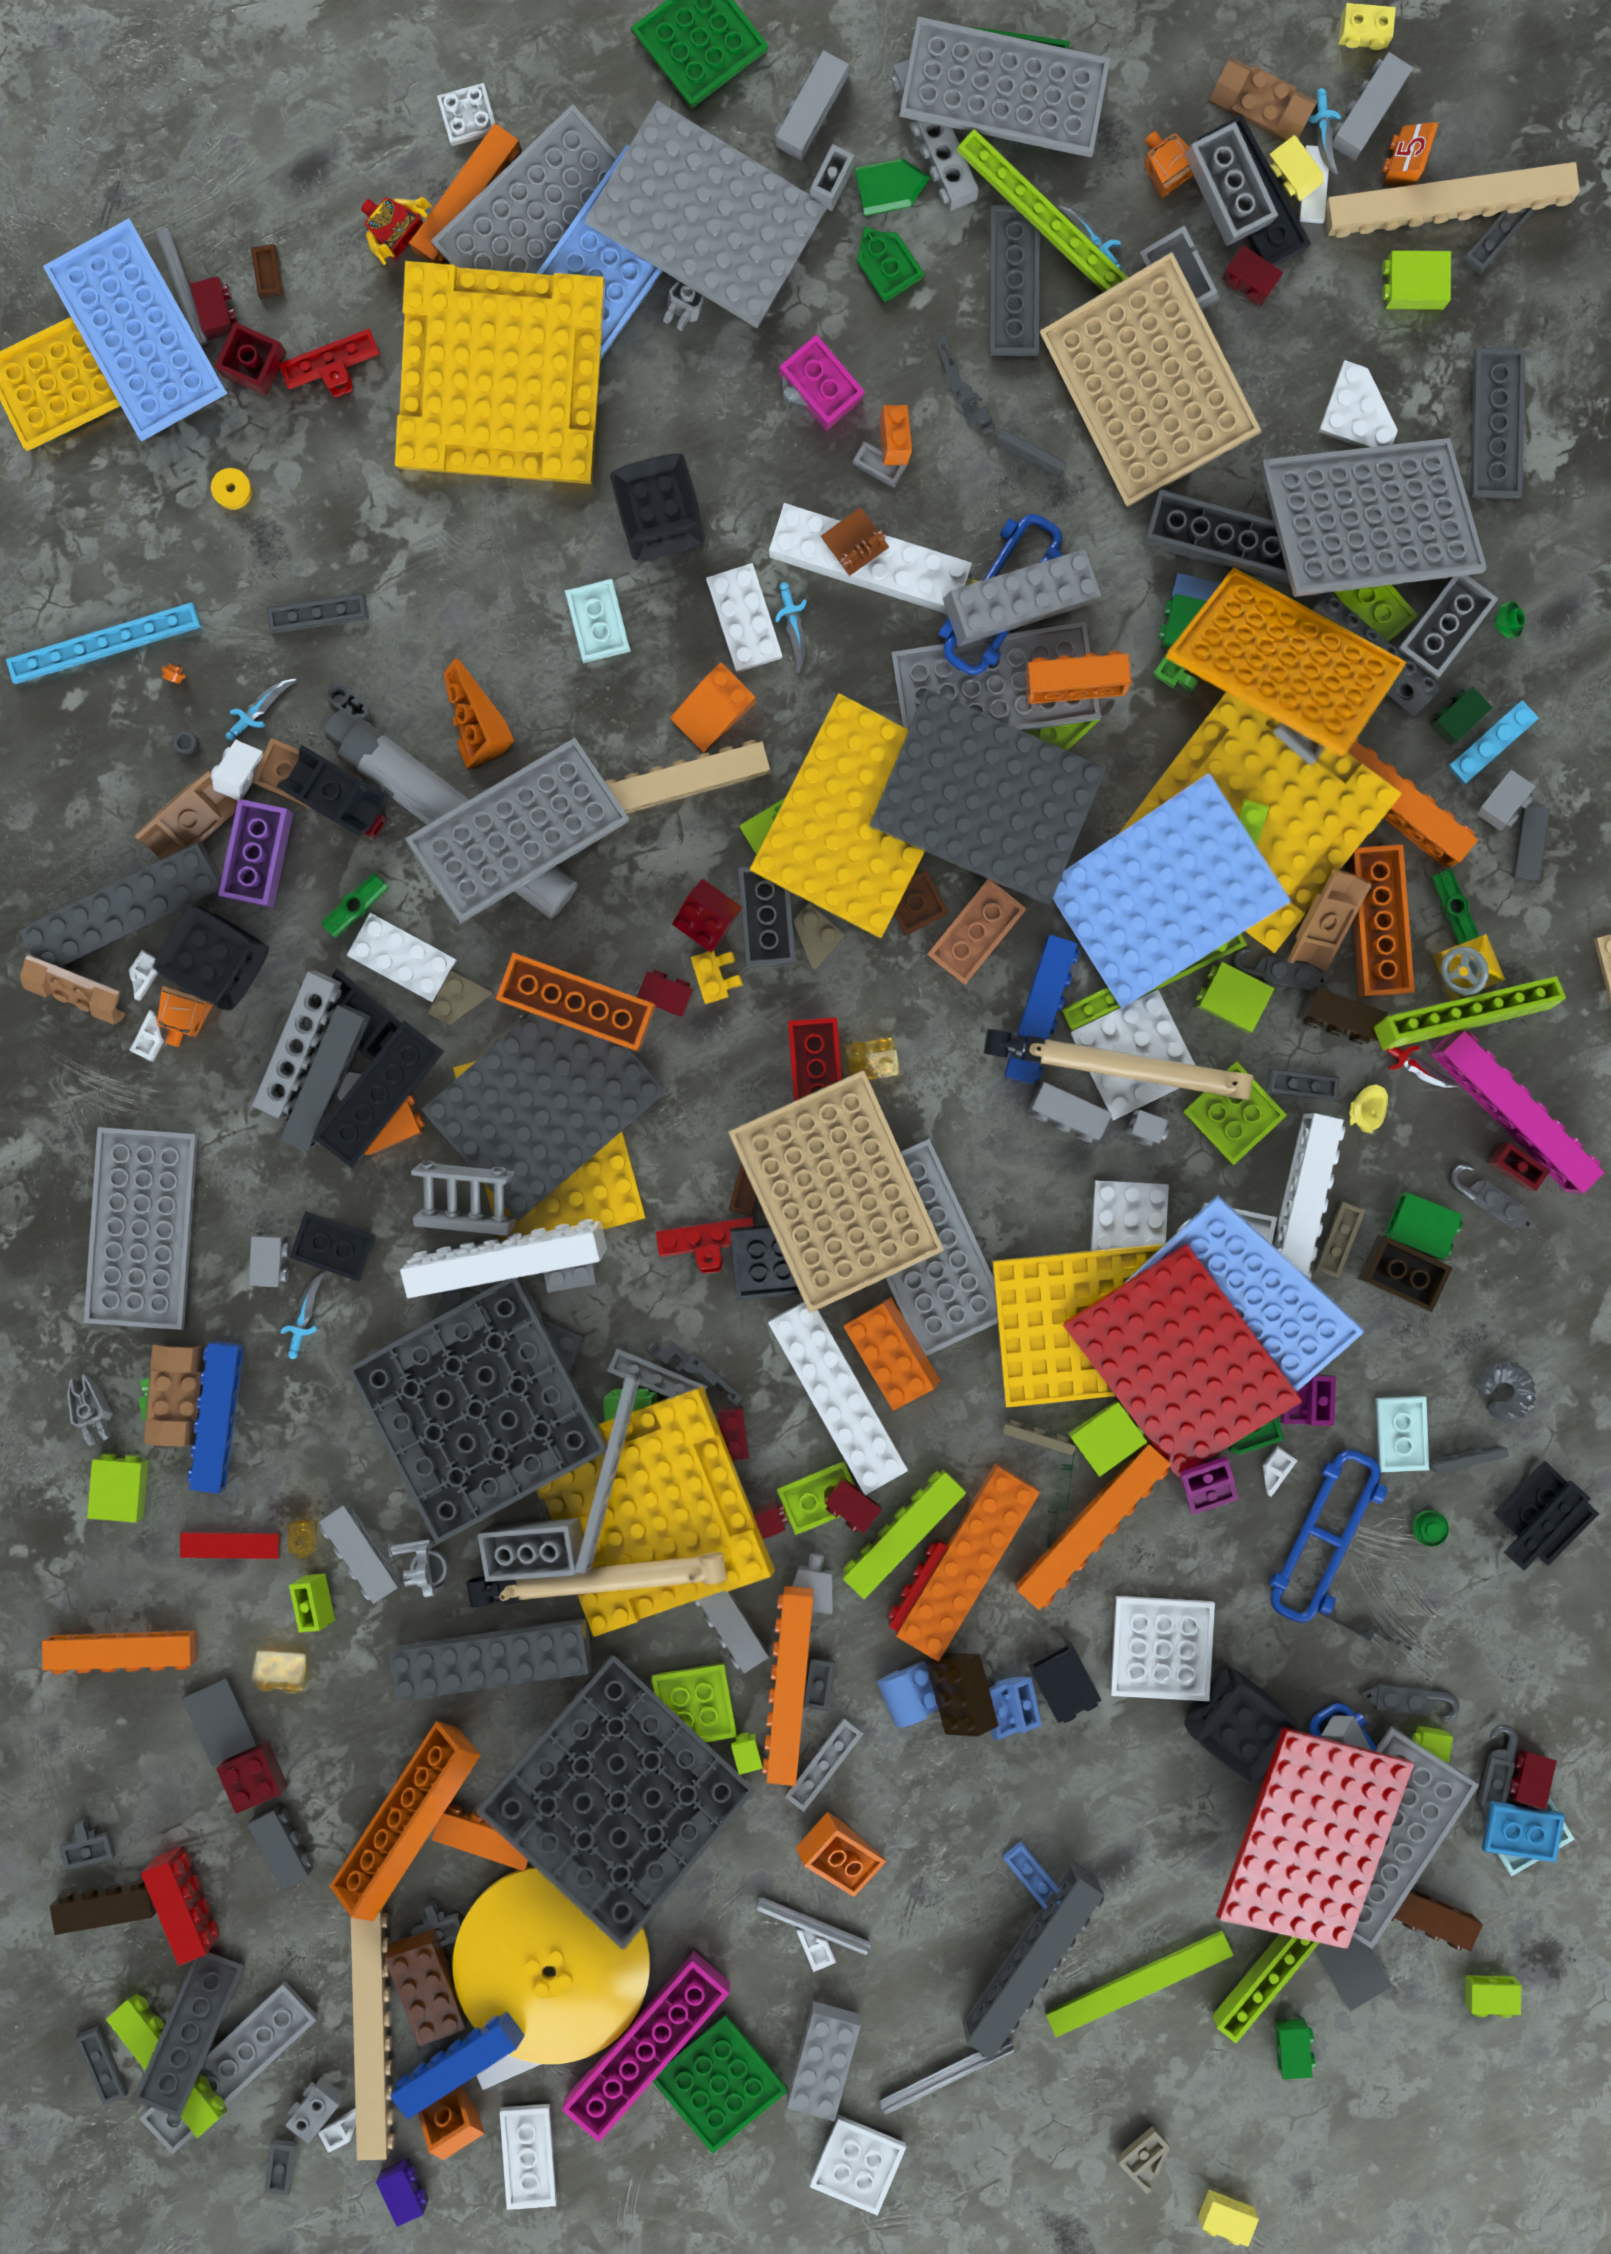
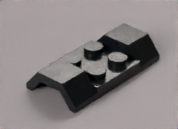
[276,745,385,836]
[314,969,402,1061]

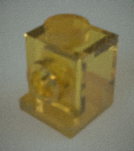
[287,1520,317,1558]

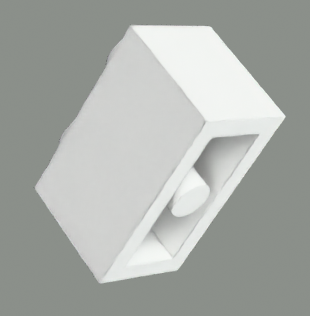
[211,740,263,800]

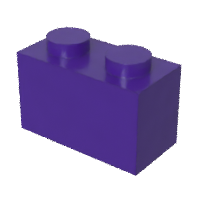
[376,2159,428,2227]

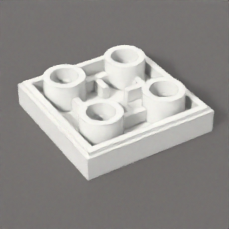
[437,83,495,147]

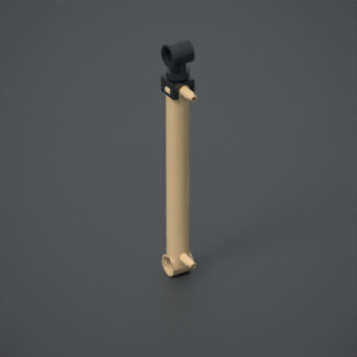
[983,1029,1254,1100]
[466,1552,727,1607]

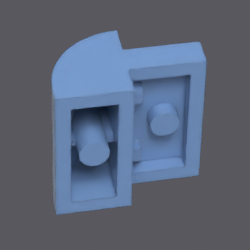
[876,1660,938,1727]
[989,1677,1042,1740]

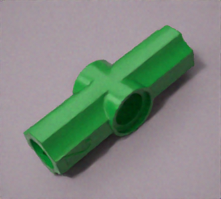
[1430,868,1479,945]
[320,872,389,938]

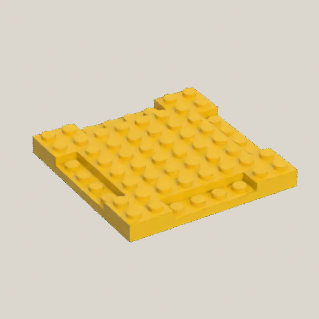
[395,261,606,484]
[1117,692,1402,953]
[536,1386,775,1637]

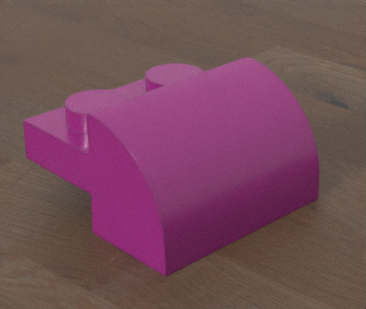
[1280,1374,1336,1426]
[1178,1456,1239,1515]

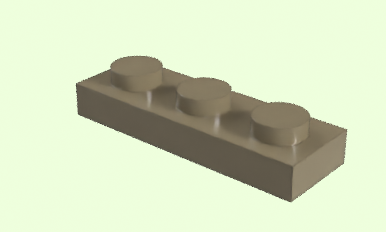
[1314,1202,1366,1279]
[1000,1419,1076,1455]

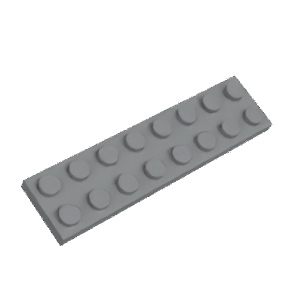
[139,1981,318,2155]

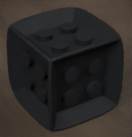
[610,453,705,560]
[153,904,269,1011]
[1184,1666,1299,1785]

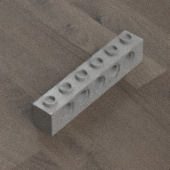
[890,59,979,211]
[252,970,342,1119]

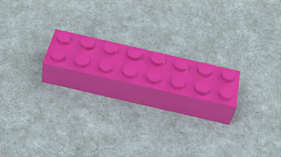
[1429,1031,1605,1193]
[562,1950,730,2143]

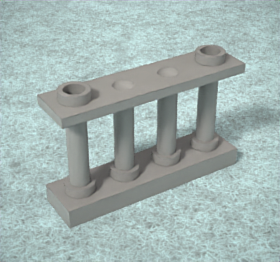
[411,1160,516,1236]

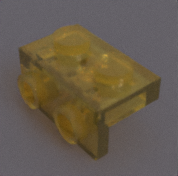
[845,1038,900,1080]
[252,1651,308,1693]

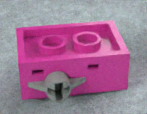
[778,334,865,431]

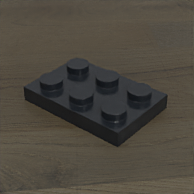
[289,1211,377,1282]

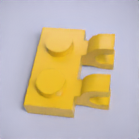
[690,951,743,1004]

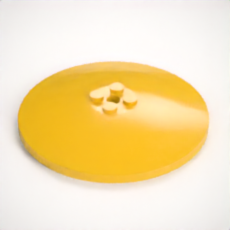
[452,1866,650,2064]

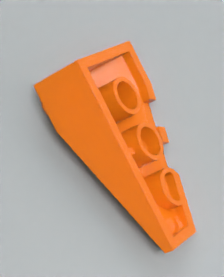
[443,659,514,769]

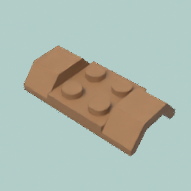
[1208,57,1317,142]
[134,770,238,859]
[1287,869,1372,971]
[20,955,125,1025]
[144,1344,203,1446]

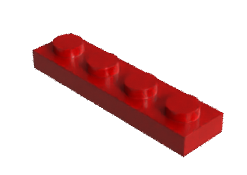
[887,1538,948,1632]

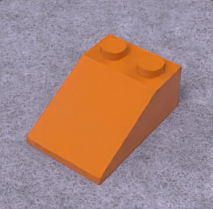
[670,662,756,753]
[795,1812,887,1897]

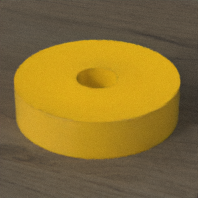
[211,468,252,510]

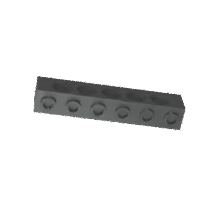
[1312,592,1441,717]

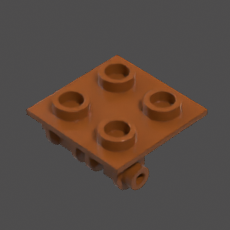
[820,507,890,577]

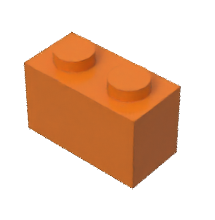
[879,405,912,465]

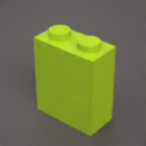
[1382,251,1451,310]
[1195,962,1275,1033]
[1068,1400,1147,1477]
[87,1453,149,1523]

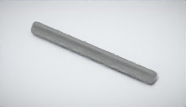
[880,2038,1014,2114]

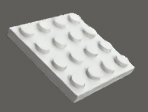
[1069,990,1195,1121]
[1110,1596,1215,1701]

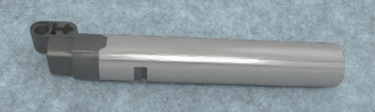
[323,683,577,919]

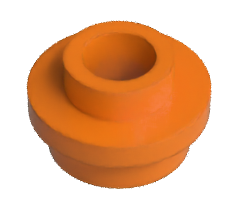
[161,663,186,684]

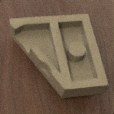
[793,903,846,971]
[428,970,493,1025]
[1116,2126,1170,2195]

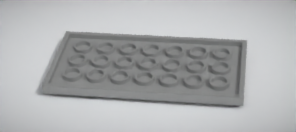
[899,17,1110,158]
[431,104,618,274]
[891,622,1101,732]
[405,738,629,924]
[84,1127,198,1330]
[886,1138,998,1356]
[1352,1726,1479,1949]

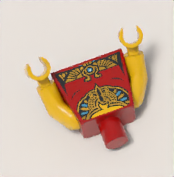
[361,197,433,265]

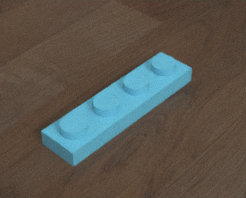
[1447,700,1539,785]

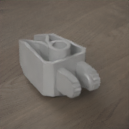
[663,280,706,331]
[67,1374,113,1446]

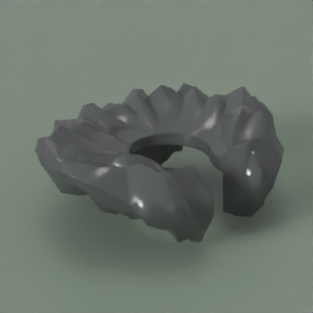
[1476,1361,1536,1422]

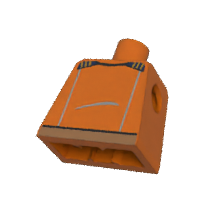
[1144,131,1193,199]
[157,986,213,1047]

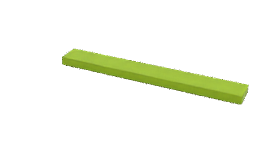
[1061,934,1247,1032]
[1045,1930,1234,2037]

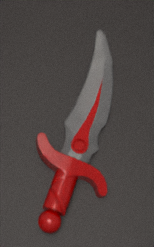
[1379,1042,1459,1087]

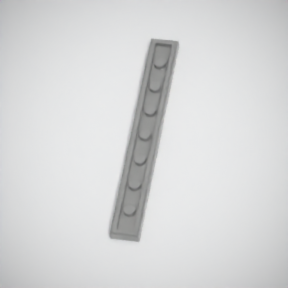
[575,1375,640,1574]

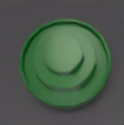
[1494,601,1525,639]
[1411,1510,1449,1547]

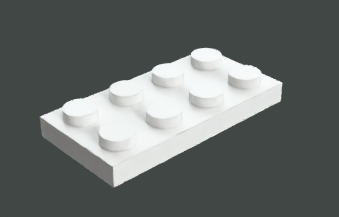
[706,563,783,673]
[347,913,457,1002]
[500,2104,557,2210]

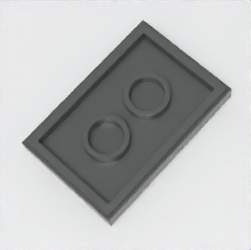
[182,1677,258,1765]
[1314,1936,1393,2011]

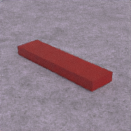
[180,1532,280,1559]

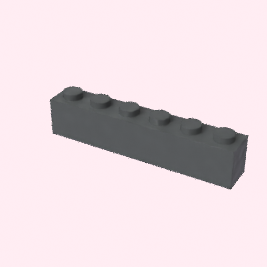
[281,1004,371,1152]

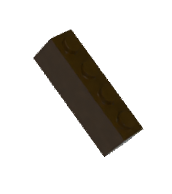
[50,1879,157,1935]

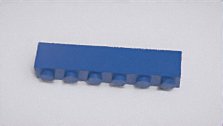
[1004,935,1080,1085]
[187,1341,244,1494]
[390,2012,525,2120]

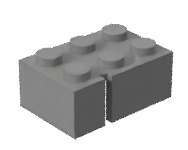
[1140,225,1220,310]
[1027,1082,1112,1143]

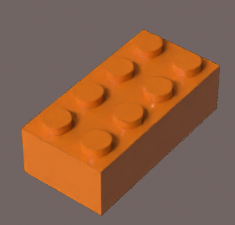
[1025,651,1131,704]
[843,1297,941,1411]

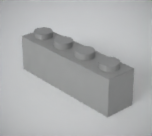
[774,50,849,161]
[1333,52,1414,161]
[319,1502,402,1604]
[694,1590,769,1673]

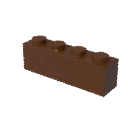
[1391,1889,1483,1951]

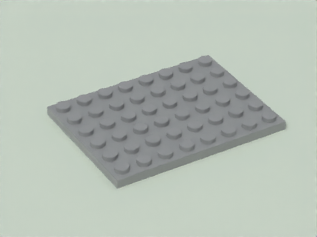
[585,100,827,328]
[1260,438,1487,597]

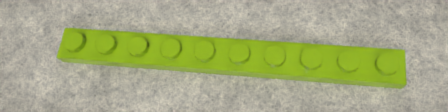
[956,129,1128,293]

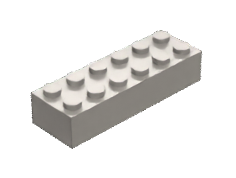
[943,549,1101,646]

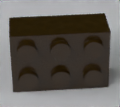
[1297,987,1388,1045]
[1358,1235,1453,1312]
[926,1653,999,1737]

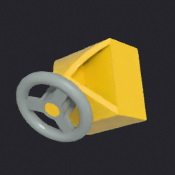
[1433,934,1505,1000]

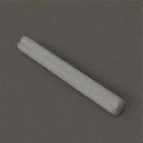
[156,228,208,346]
[756,1897,871,1955]

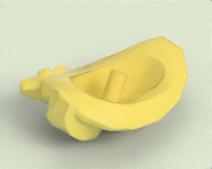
[1349,1084,1388,1134]

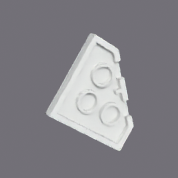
[1319,360,1398,448]

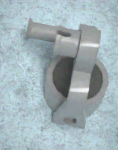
[388,1539,450,1598]

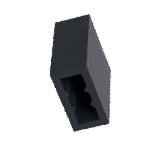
[1028,1643,1102,1723]

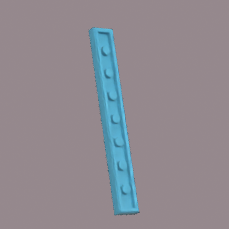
[6,602,202,684]

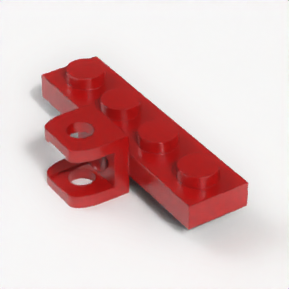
[279,328,380,397]
[656,1217,754,1274]

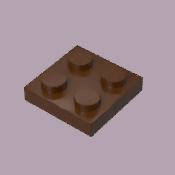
[894,870,949,937]

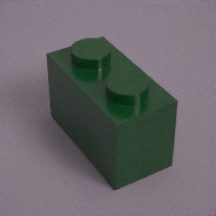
[1430,686,1493,746]

